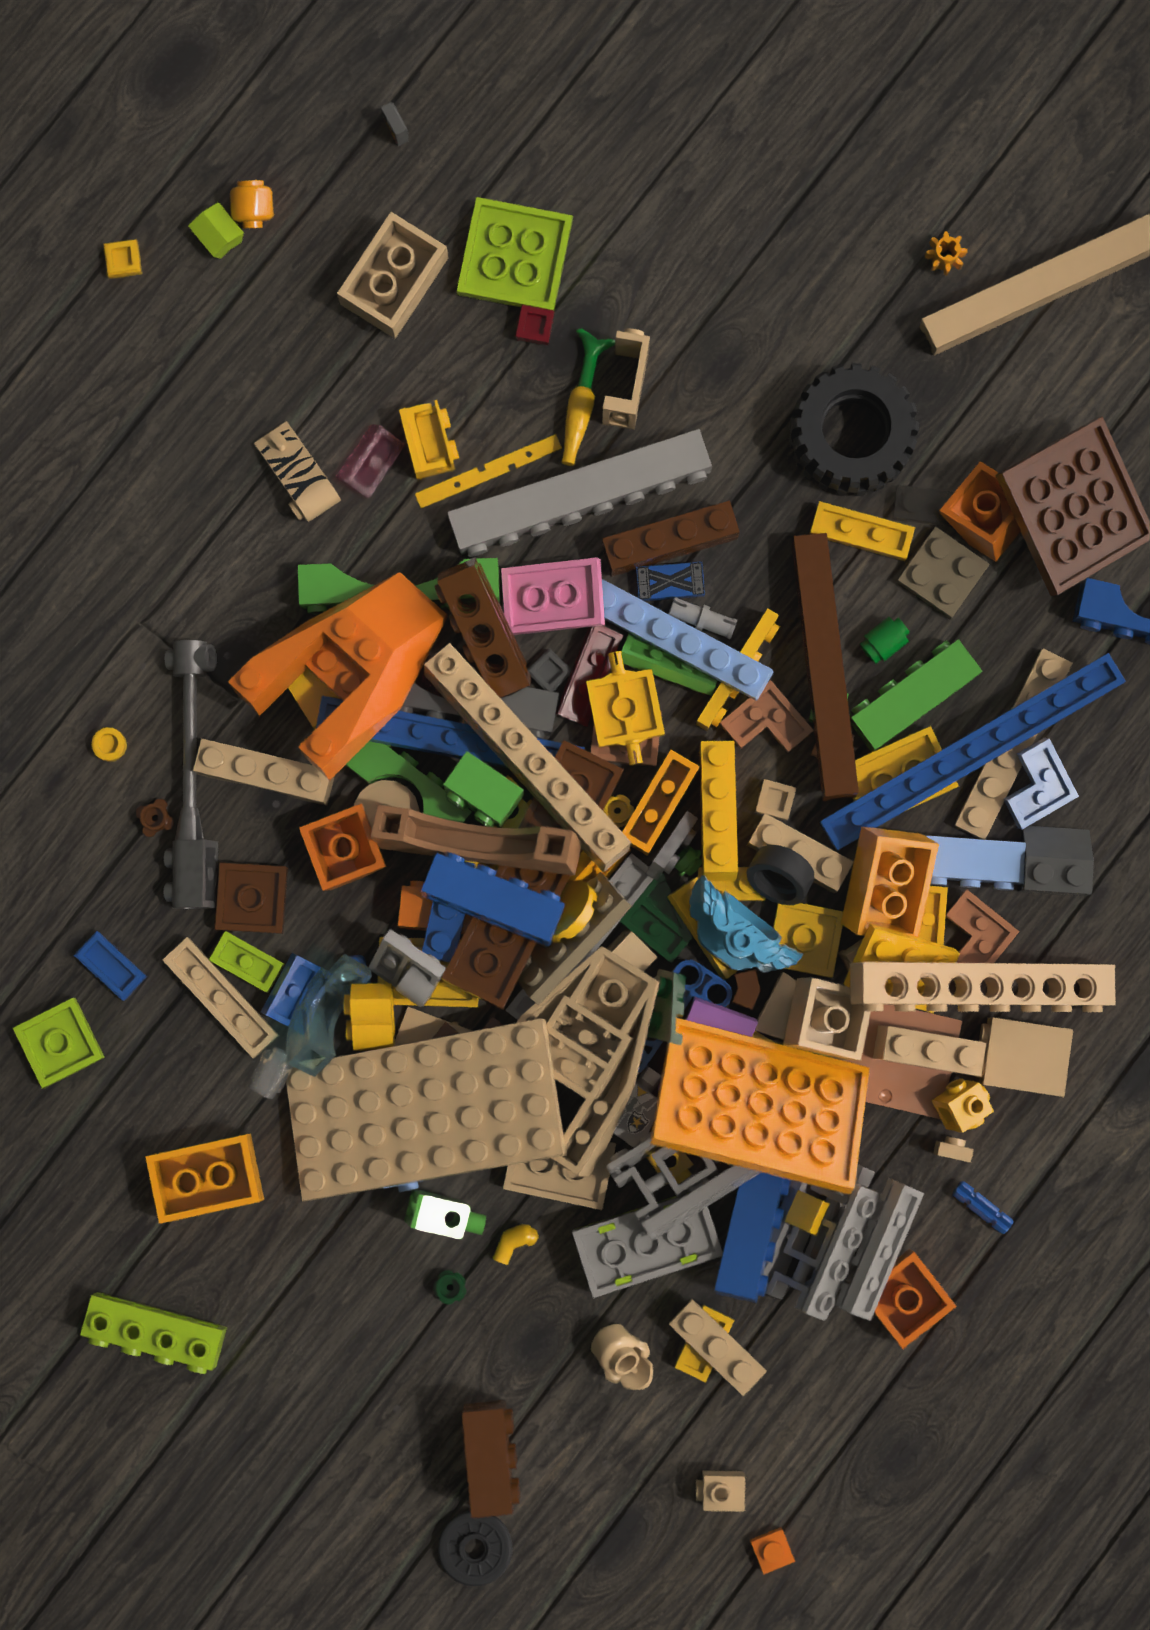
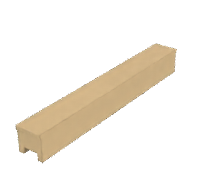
[920,214,1150,356]

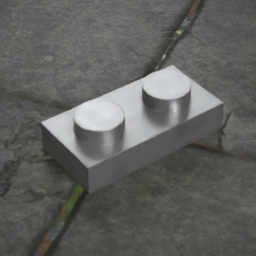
[646,811,698,881]

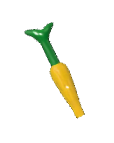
[562,329,616,466]

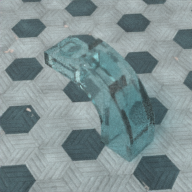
[286,954,372,1077]

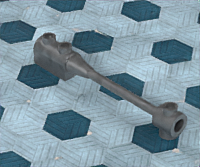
[164,640,218,909]

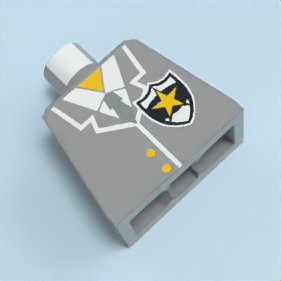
[614,1066,662,1148]

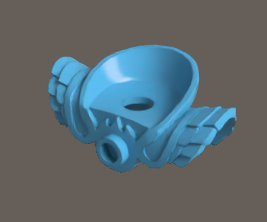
[689,875,803,973]

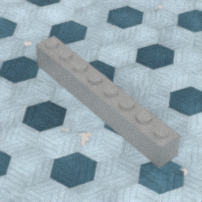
[447,429,712,557]

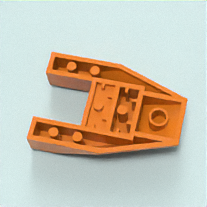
[228,572,448,781]

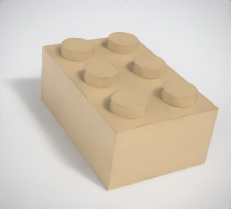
[337,212,448,339]

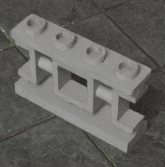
[606,1132,761,1241]
[805,1164,924,1321]
[763,1180,879,1320]

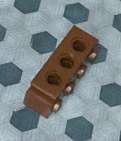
[435,557,531,698]

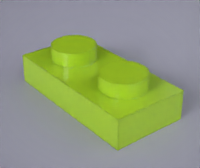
[209,931,285,993]

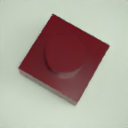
[516,305,554,346]

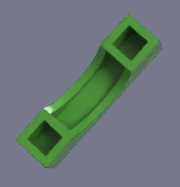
[346,741,473,824]

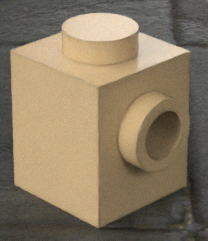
[696,1471,745,1512]

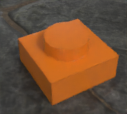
[750,1527,795,1574]

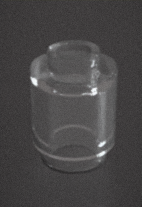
[250,1046,295,1099]

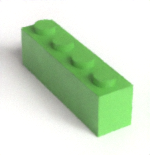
[850,639,983,753]

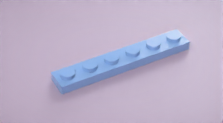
[602,579,774,701]

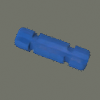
[952,1181,1013,1234]

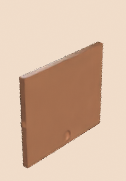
[832,1005,962,1119]

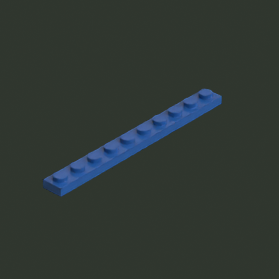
[819,653,1126,851]

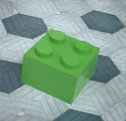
[443,751,523,828]

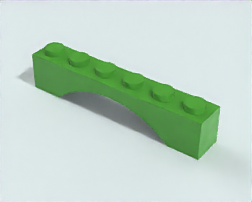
[298,558,500,615]

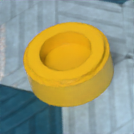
[92,727,127,762]

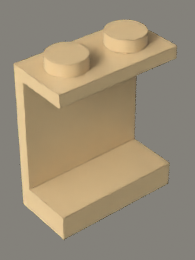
[602,328,650,430]
[975,1018,1073,1097]

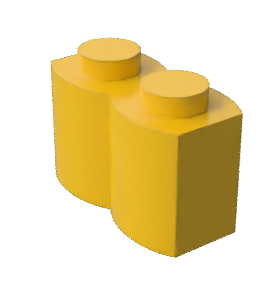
[344,983,395,1051]

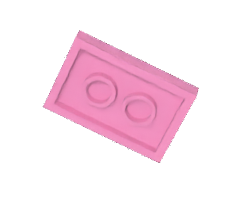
[501,557,605,635]

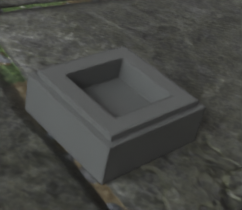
[381,102,409,146]
[528,649,572,692]

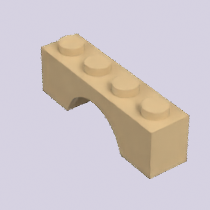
[193,738,335,806]

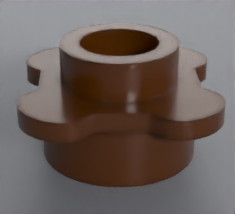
[136,799,174,837]

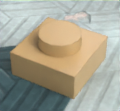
[755,779,796,821]
[933,1136,974,1163]

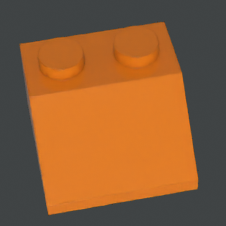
[939,461,1021,562]
[299,803,386,891]

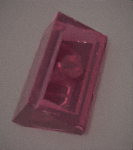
[337,424,405,499]

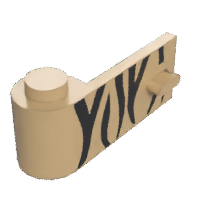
[254,421,341,522]

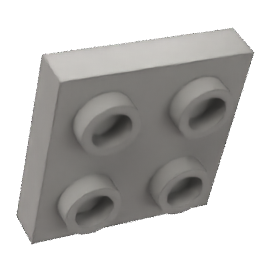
[368,929,446,1008]

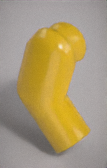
[493,1224,538,1265]

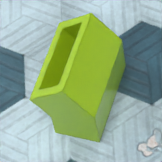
[188,202,244,258]

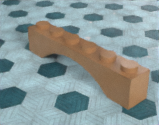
[371,805,582,876]

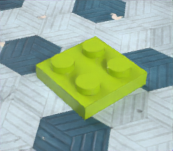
[13,998,105,1088]

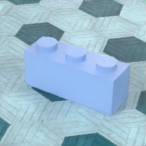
[926,836,1026,890]

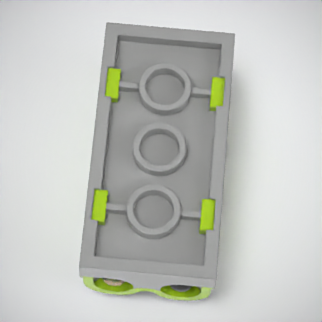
[572,1192,723,1298]

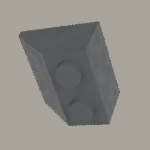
[1018,826,1094,897]

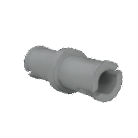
[669,597,737,639]

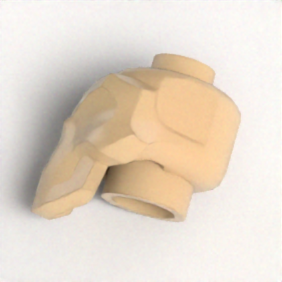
[591,1324,653,1390]

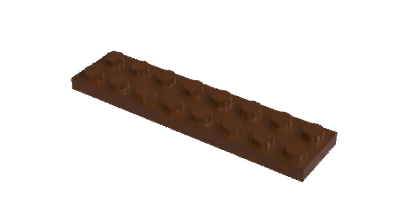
[442,740,624,1010]

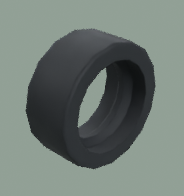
[747,845,814,906]

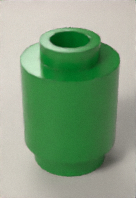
[859,616,910,665]

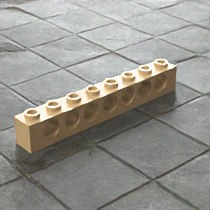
[424,643,631,873]
[850,962,1115,1012]

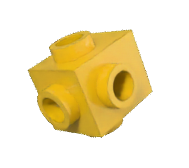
[931,1079,994,1133]

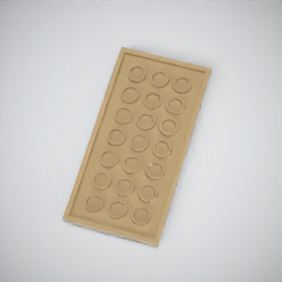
[284,1018,566,1201]

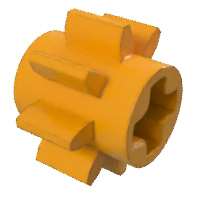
[925,231,968,276]

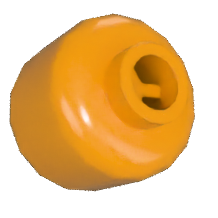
[230,181,273,229]

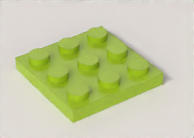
[457,197,573,310]

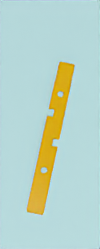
[415,434,562,508]

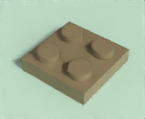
[897,527,990,620]

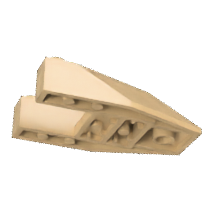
[517,946,659,1177]

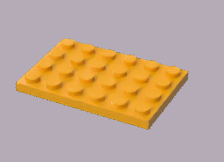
[650,1018,870,1194]

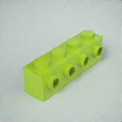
[80,1292,227,1374]

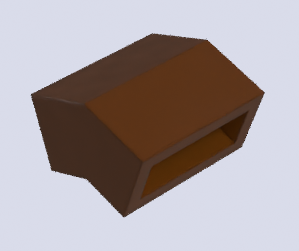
[731,970,760,1010]

